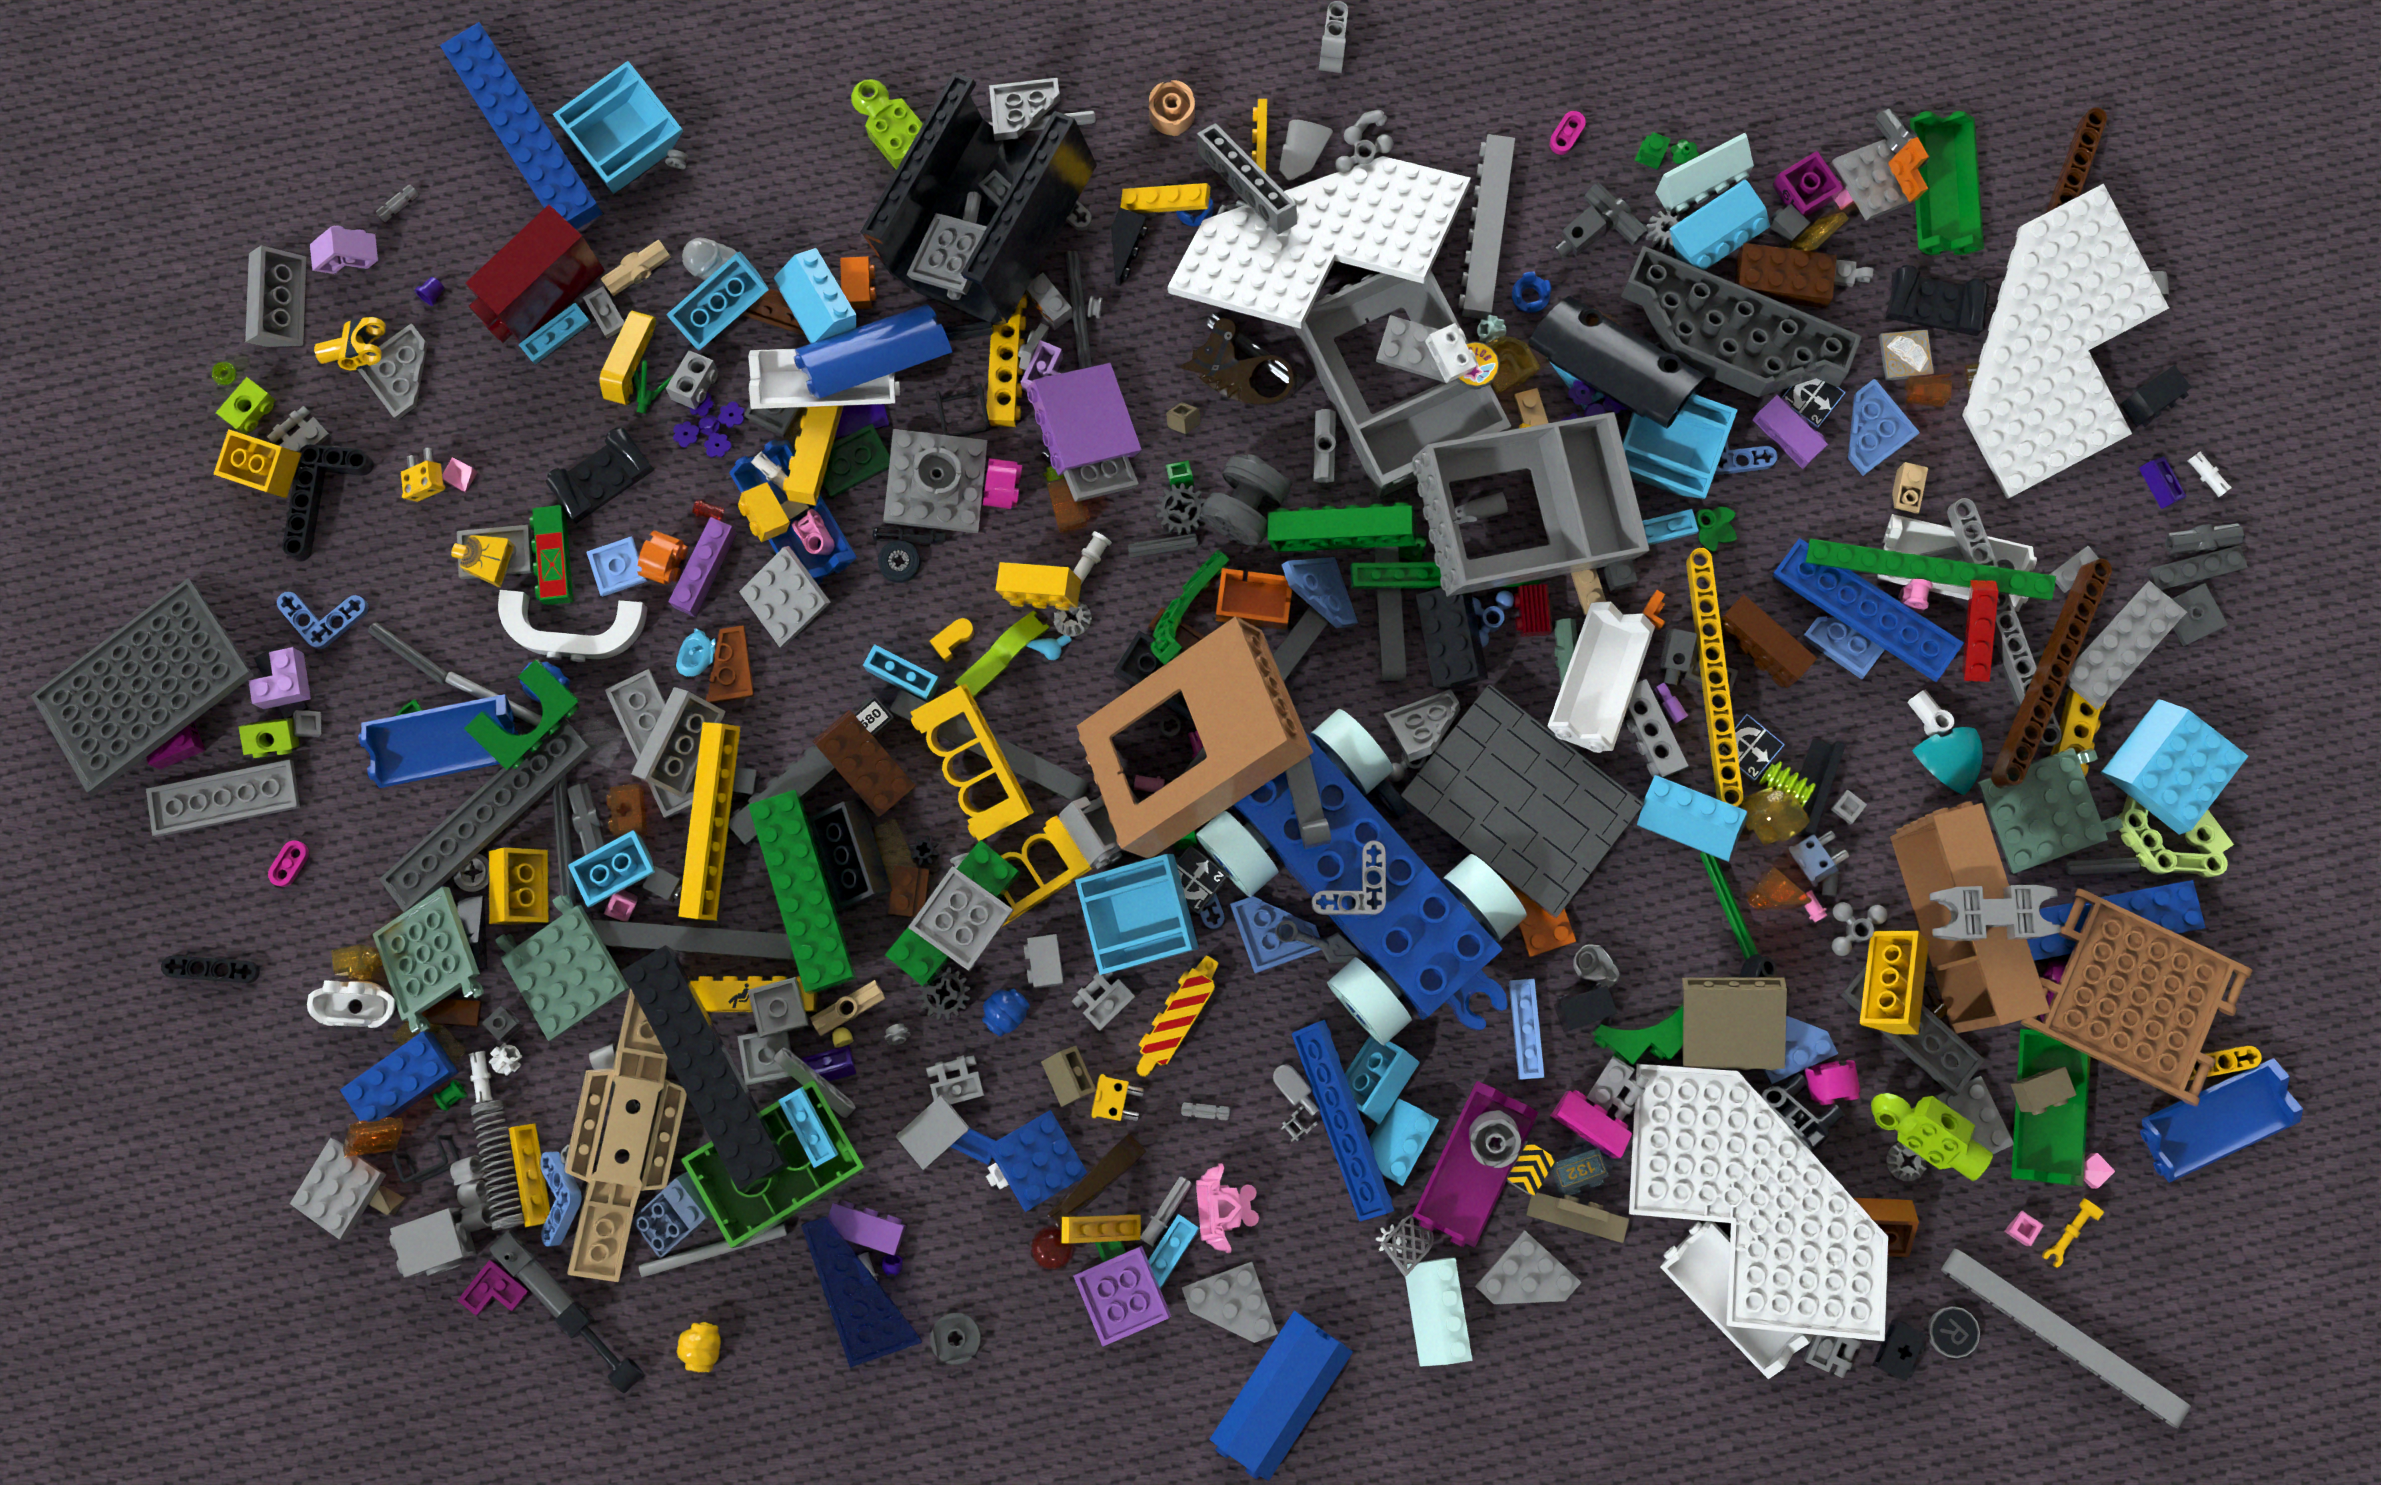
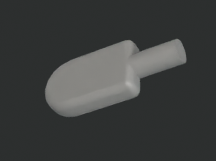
[1273,1064,1319,1116]

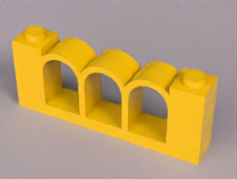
[910,684,1034,841]
[1001,816,1095,928]

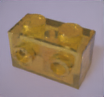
[331,944,382,980]

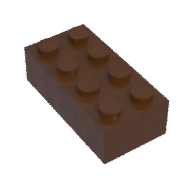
[1735,243,1837,309]
[1720,594,1817,688]
[812,710,915,818]

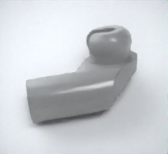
[1353,110,1387,133]

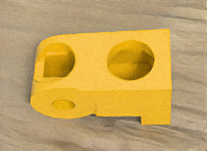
[930,618,974,663]

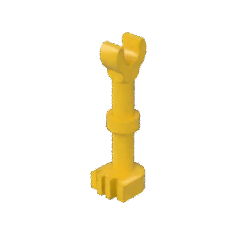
[2042,1198,2104,1268]

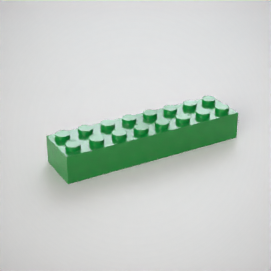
[748,790,857,994]

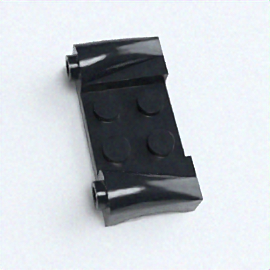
[1885,265,1990,336]
[545,428,654,524]

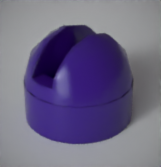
[882,1254,903,1276]

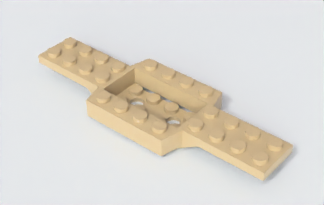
[564,988,687,1282]

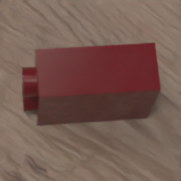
[465,205,605,343]

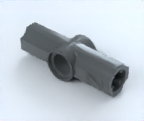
[1875,108,1929,169]
[1584,182,1648,245]
[2165,523,2244,555]
[567,783,606,856]

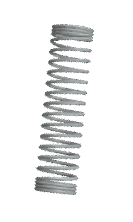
[470,1100,525,1230]

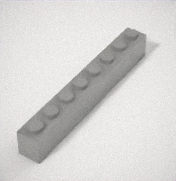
[1458,134,1515,320]

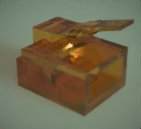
[1905,373,1952,407]

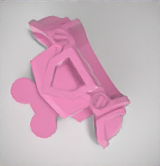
[1196,1163,1259,1253]

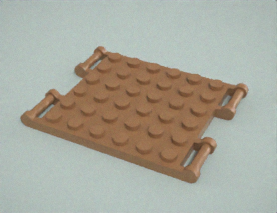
[2021,889,2253,1106]

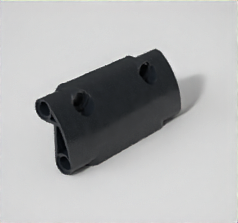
[1528,296,1708,429]

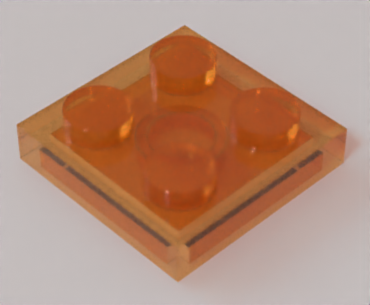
[343,1117,404,1157]

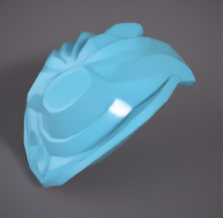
[676,629,716,676]

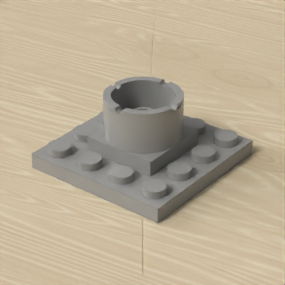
[883,429,987,533]

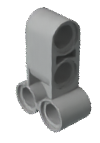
[1319,1,1348,73]

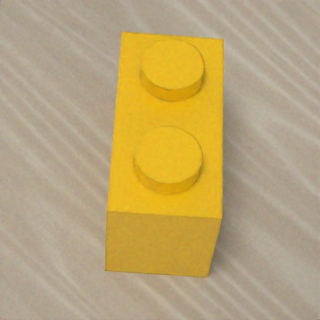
[738,482,790,542]

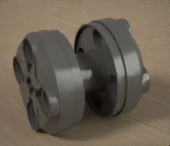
[1199,454,1292,545]

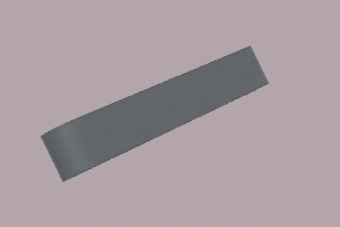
[1372,547,1406,682]

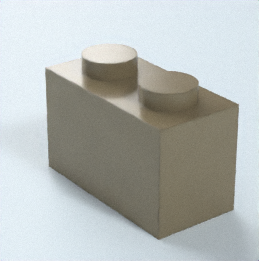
[1041,1046,1096,1107]
[2011,1067,2076,1115]

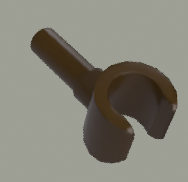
[1924,985,1948,1019]

